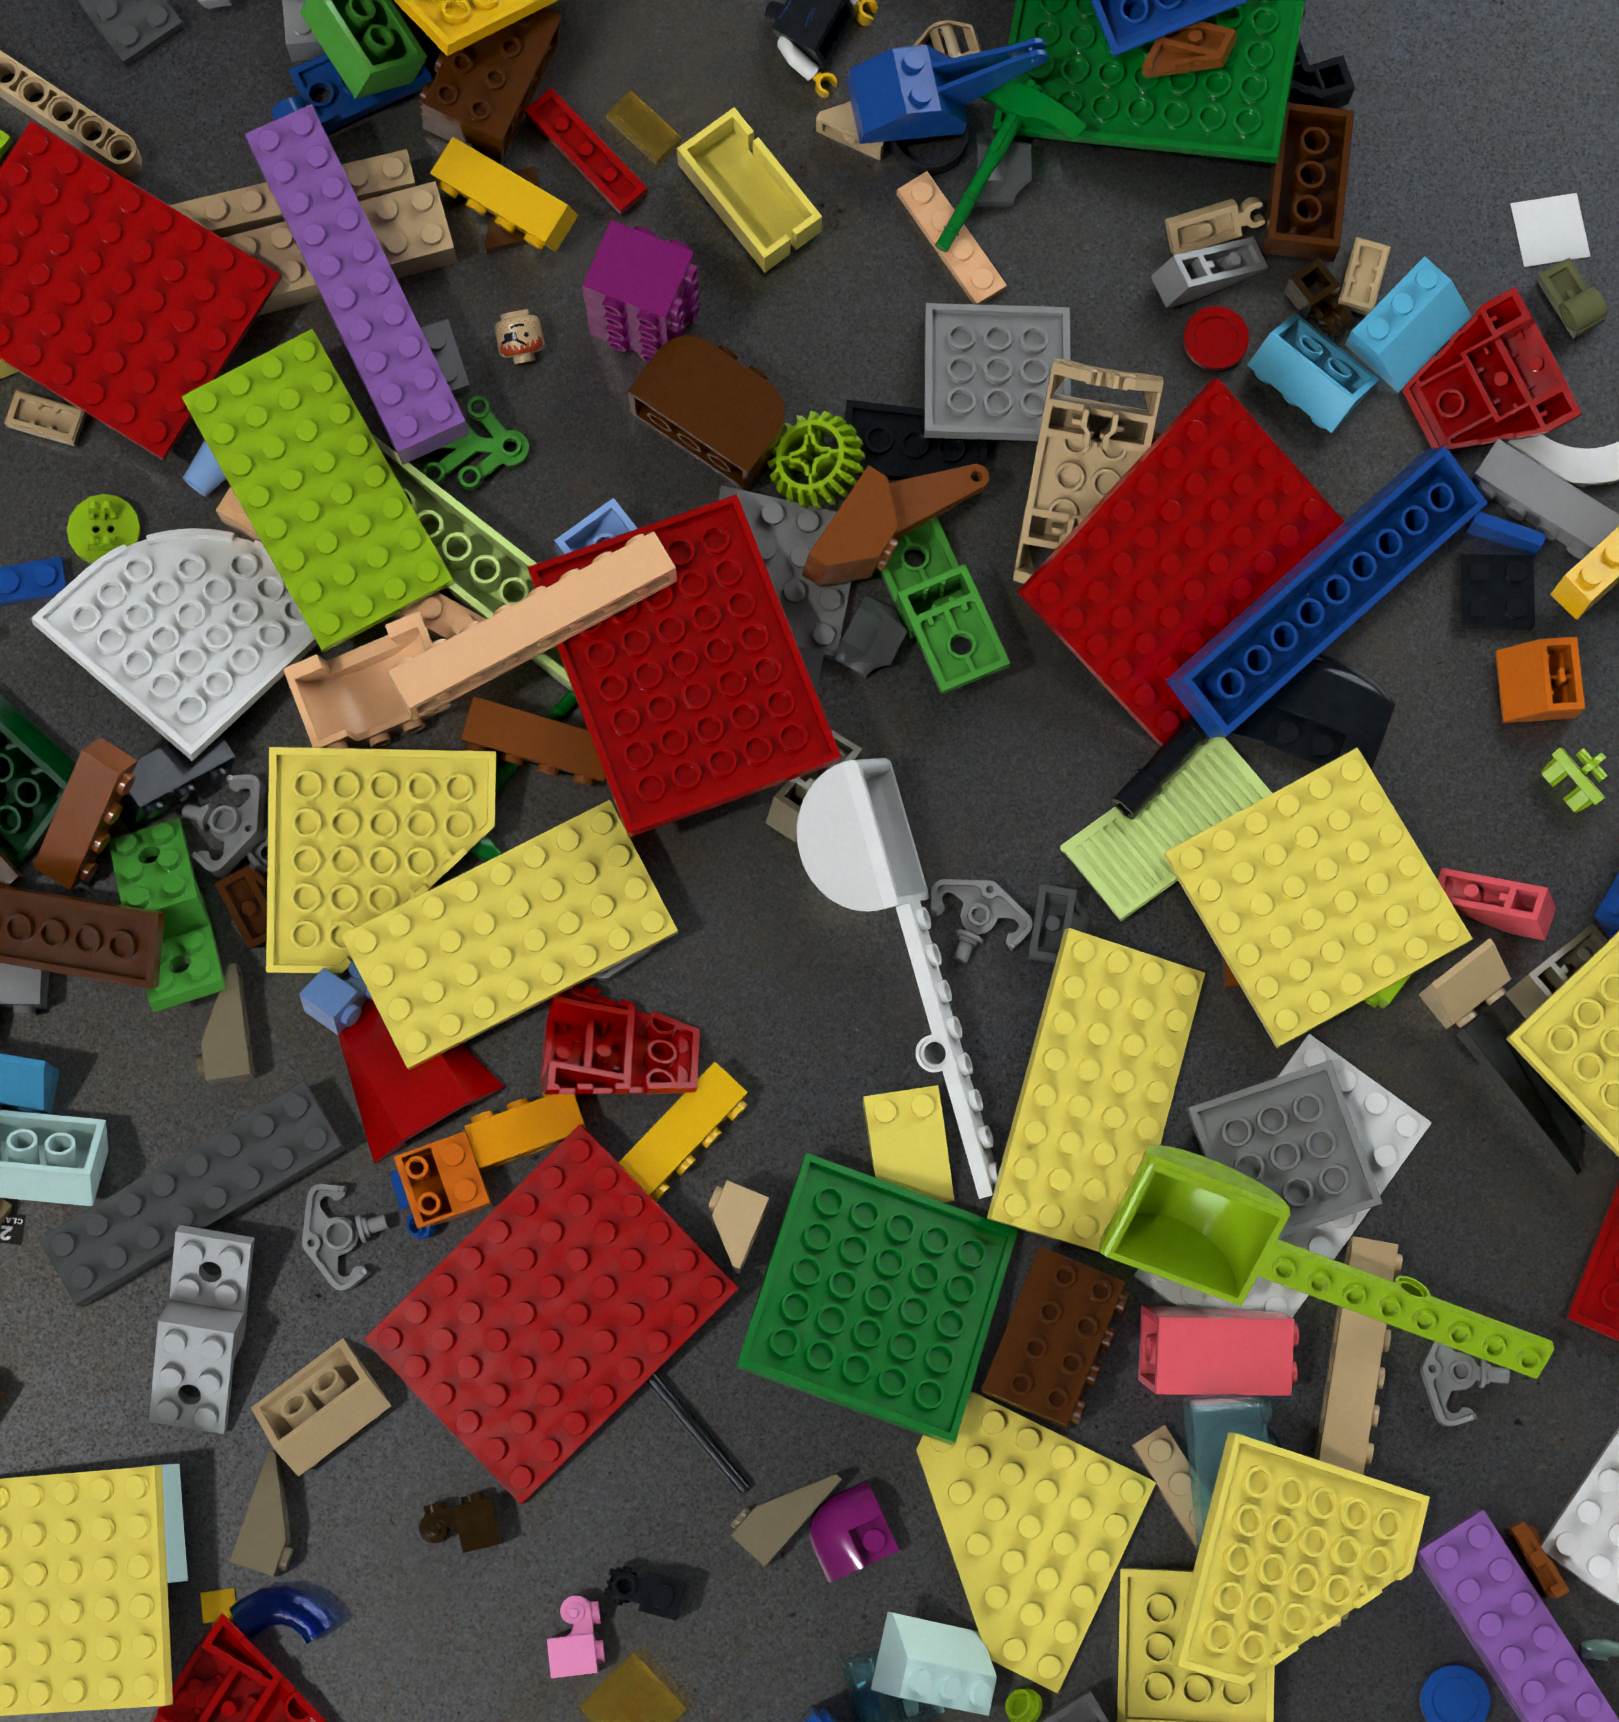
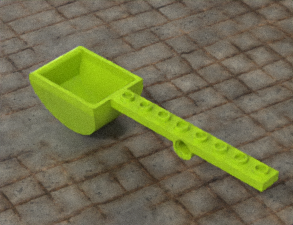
[1099,1145,1554,1379]

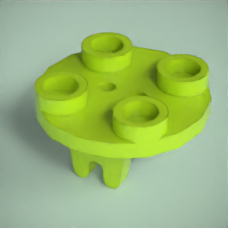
[67,494,141,564]

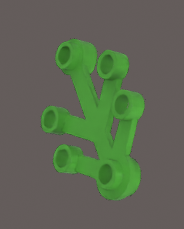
[388,396,529,490]

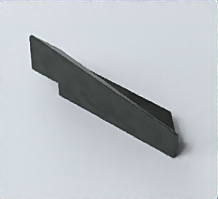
[1456,1011,1582,1178]

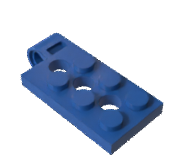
[271,53,433,133]

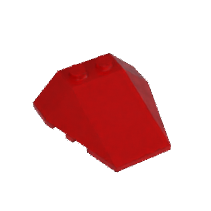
[1402,286,1583,451]

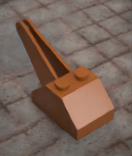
[802,464,989,587]

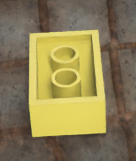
[862,1085,954,1203]

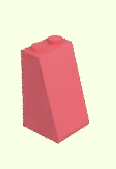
[1138,1305,1299,1396]

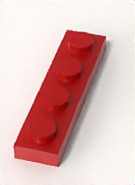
[525,87,648,216]

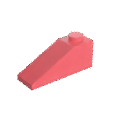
[1437,868,1556,941]

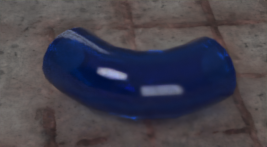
[229,1586,338,1644]

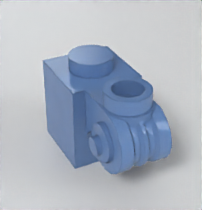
[299,961,373,1035]

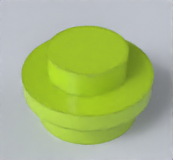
[1005,1688,1042,1722]

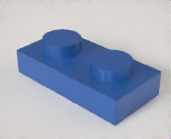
[0,556,68,607]

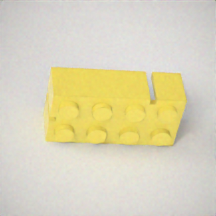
[677,107,822,273]

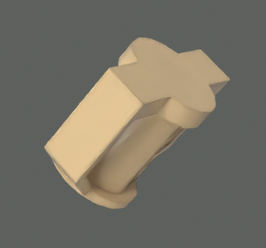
[913,20,982,58]

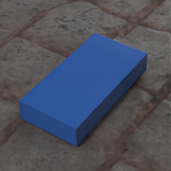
[1466,511,1546,556]

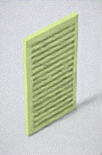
[1060,737,1273,921]

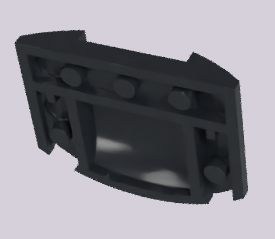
[1229,654,1396,770]

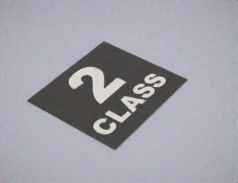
[0,1213,26,1245]

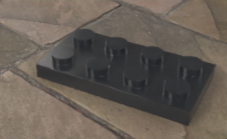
[844,400,989,482]

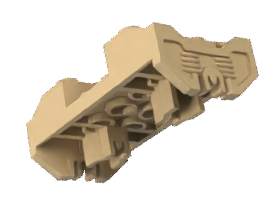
[1013,358,1164,584]

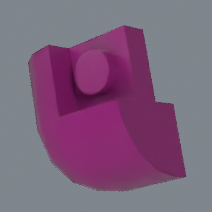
[809,1480,899,1583]

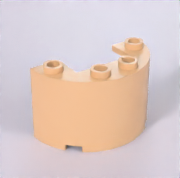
[283,611,451,749]

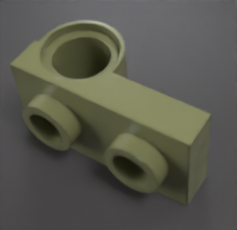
[1536,258,1608,339]

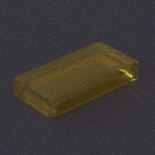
[605,90,682,166]

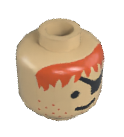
[494,309,545,365]

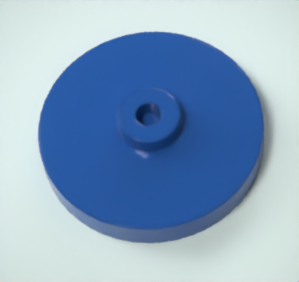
[1419,1665,1491,1722]

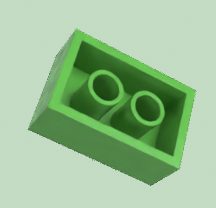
[300,0,428,99]

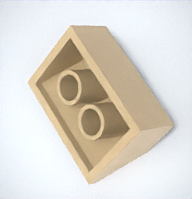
[251,1338,391,1477]

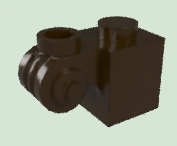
[1284,258,1354,341]
[419,1492,503,1553]

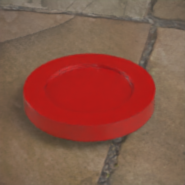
[1183,306,1249,371]

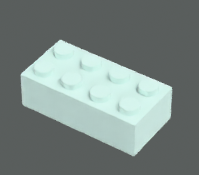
[0,1110,109,1206]

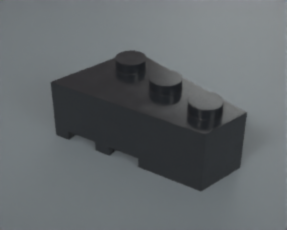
[120,735,236,833]

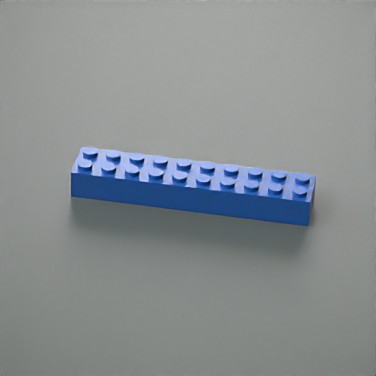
[1165,446,1488,738]

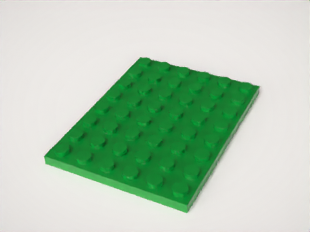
[992,0,1306,163]

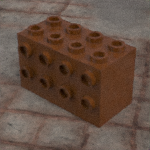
[419,7,562,165]
[981,1246,1130,1431]

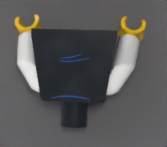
[765,0,878,98]

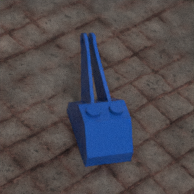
[846,38,1048,144]

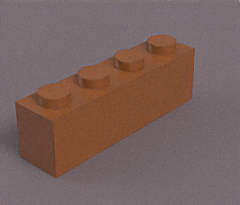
[459,696,606,787]
[33,737,138,890]

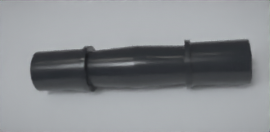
[1112,714,1209,820]

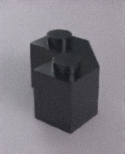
[1289,38,1355,108]

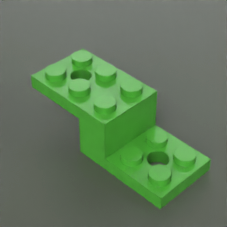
[878,517,1010,695]
[108,818,226,1012]

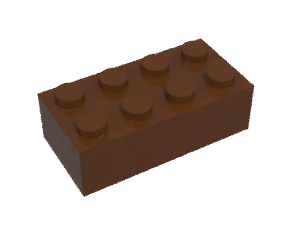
[1262,103,1354,262]

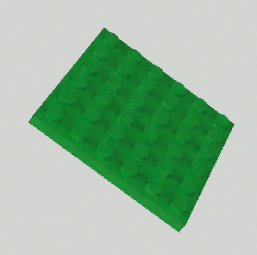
[735,1153,1018,1445]

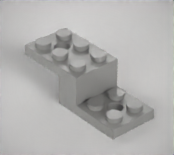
[149,1225,255,1434]

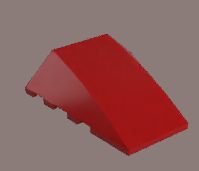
[539,985,700,1095]
[338,998,505,1164]
[150,1612,327,1722]

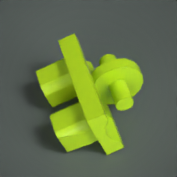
[1540,747,1608,813]

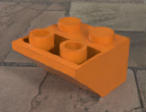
[1495,637,1585,723]
[393,1131,493,1229]

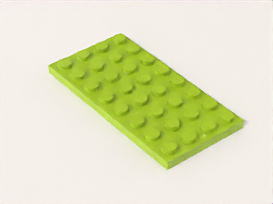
[181,328,454,653]

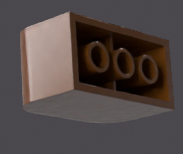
[628,335,785,492]

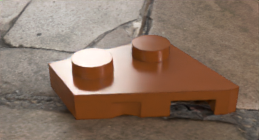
[1141,21,1237,78]
[1503,1521,1570,1599]

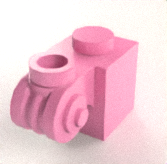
[547,1595,605,1678]

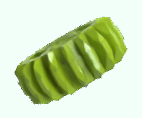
[767,411,866,509]

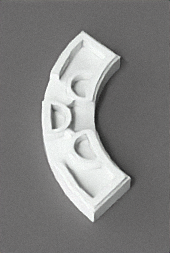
[1503,434,1619,487]

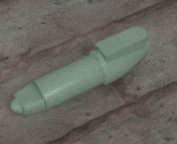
[1580,1639,1619,1661]

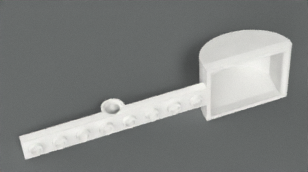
[797,758,1001,1199]

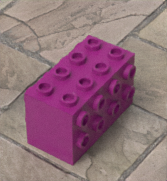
[582,220,701,362]

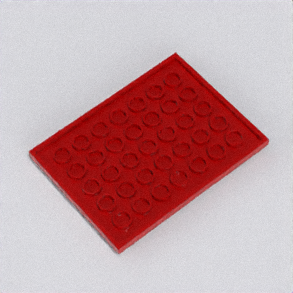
[0,121,282,461]
[1017,379,1344,746]
[527,494,841,838]
[364,1124,740,1505]

